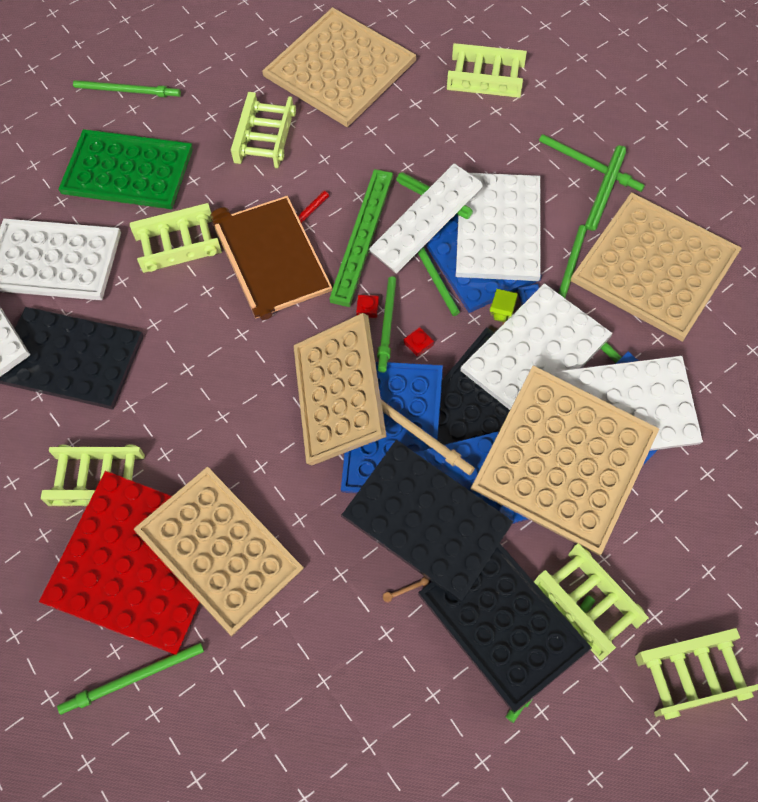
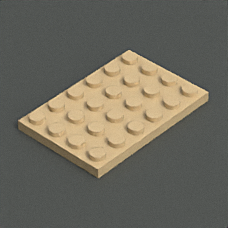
[294,313,386,465]
[134,467,304,637]

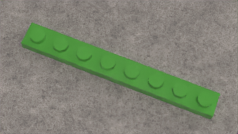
[329,169,393,307]

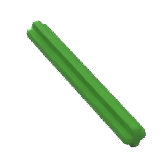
[585,145,626,231]
[396,172,473,219]

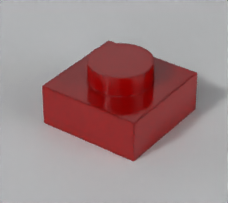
[356,295,379,318]
[404,327,434,357]

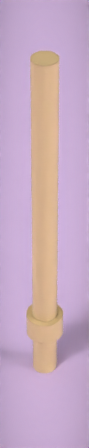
[381,400,475,475]

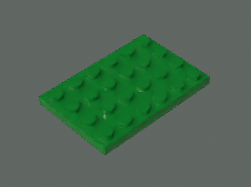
[58,129,193,209]

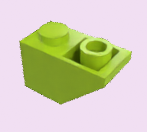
[490,289,518,322]

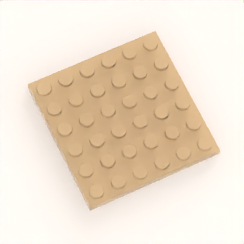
[262,7,416,127]
[571,192,741,342]
[470,366,659,555]

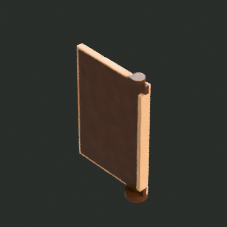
[210,196,332,320]

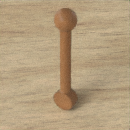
[383,577,430,603]

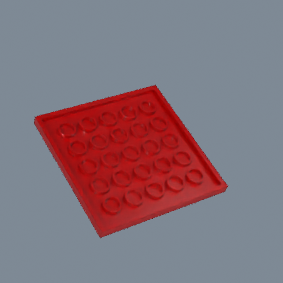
[39,471,200,655]

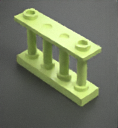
[447,43,527,98]
[231,92,296,168]
[130,203,222,273]
[41,445,145,506]
[534,543,649,661]
[635,628,758,720]

